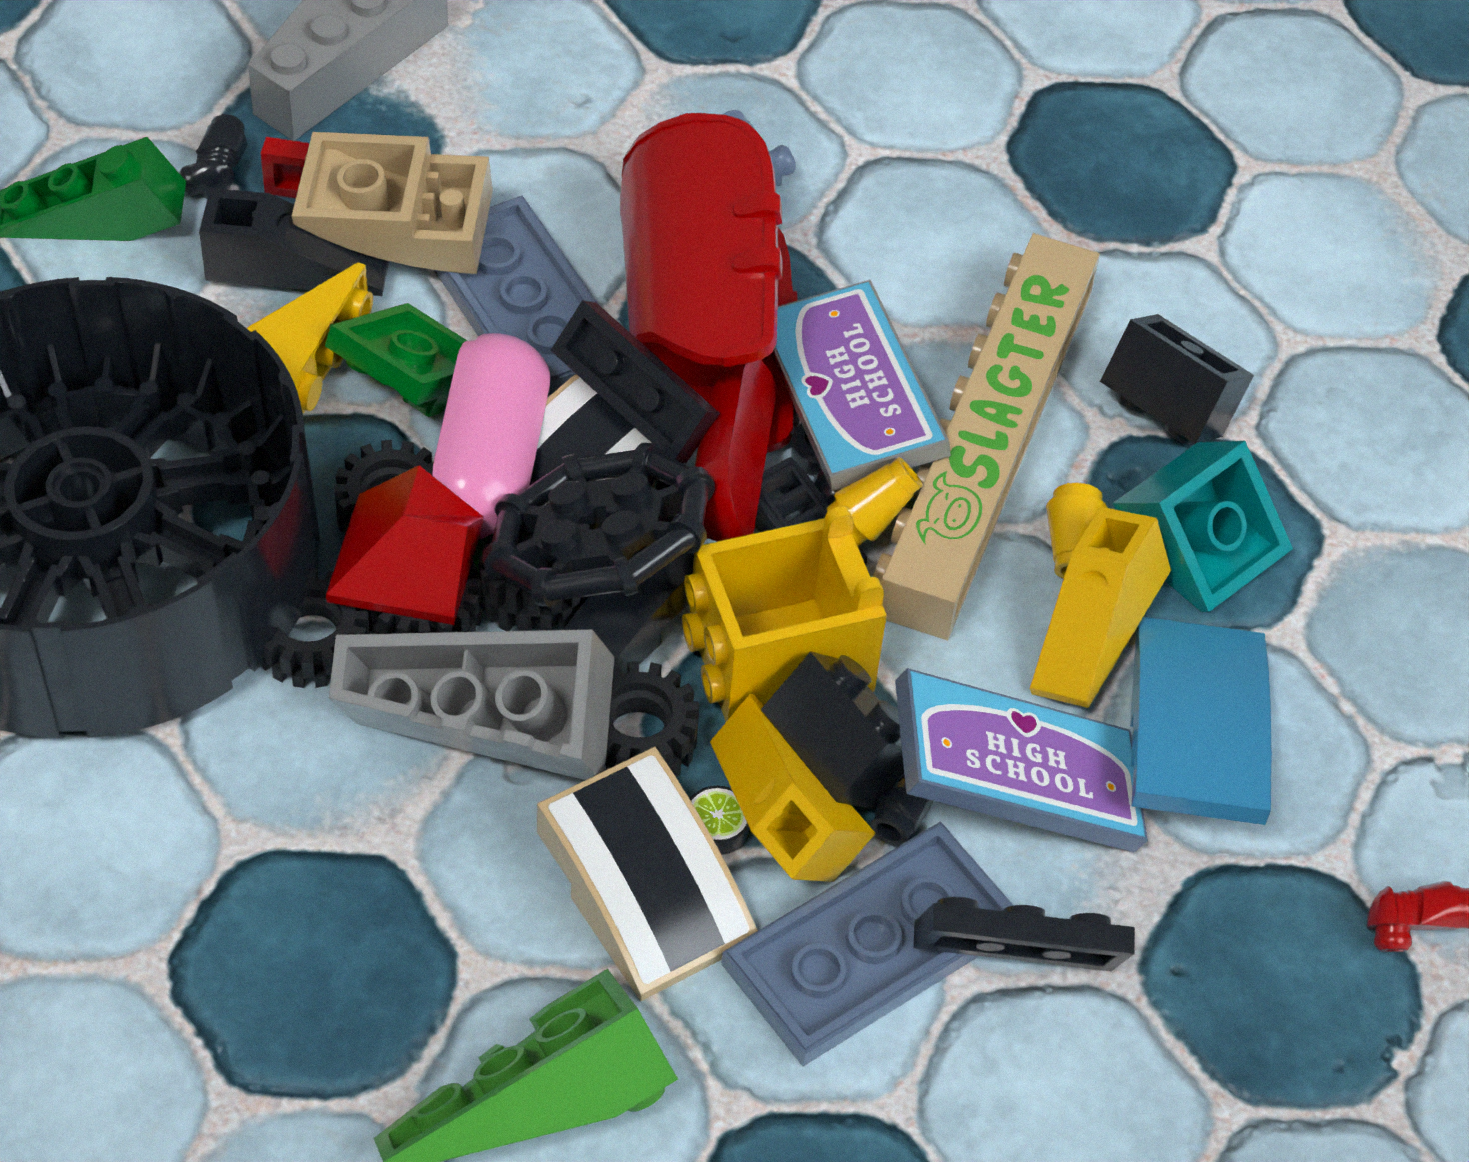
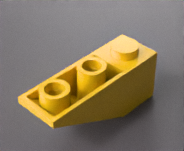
[247,262,373,413]
[1030,507,1171,708]
[710,694,876,882]

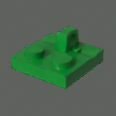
[325,303,467,417]

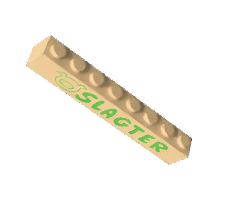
[873,233,1100,641]

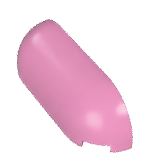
[432,333,550,540]

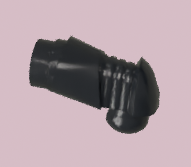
[179,114,248,199]
[871,775,933,846]

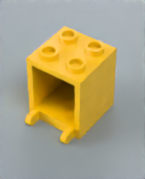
[682,506,887,721]

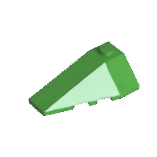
[373,968,678,1162]

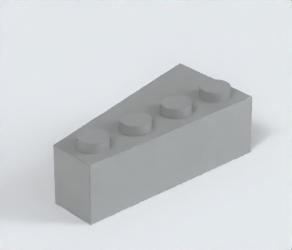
[248,0,448,141]
[329,629,614,780]

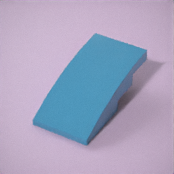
[1130,617,1272,825]

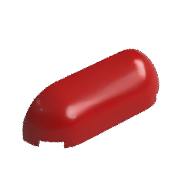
[695,360,778,542]

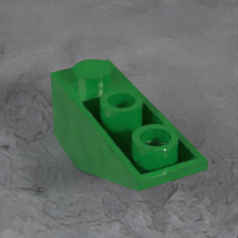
[0,136,186,241]

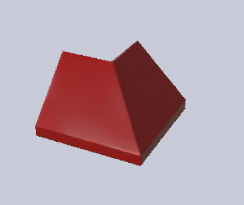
[326,465,484,625]

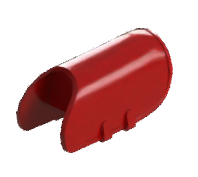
[620,113,799,453]

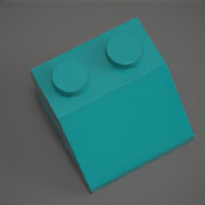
[1112,441,1293,612]

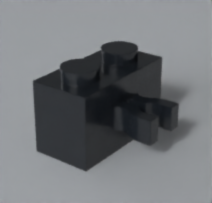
[1100,314,1254,445]
[761,651,904,809]

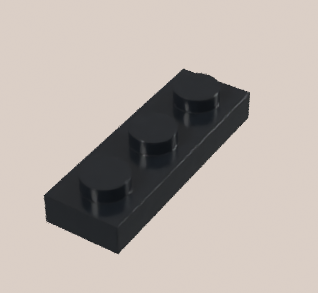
[550,300,720,463]
[913,897,1135,971]

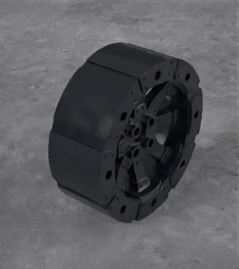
[0,277,320,738]

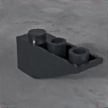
[199,188,389,296]

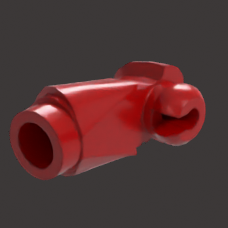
[1366,881,1469,952]

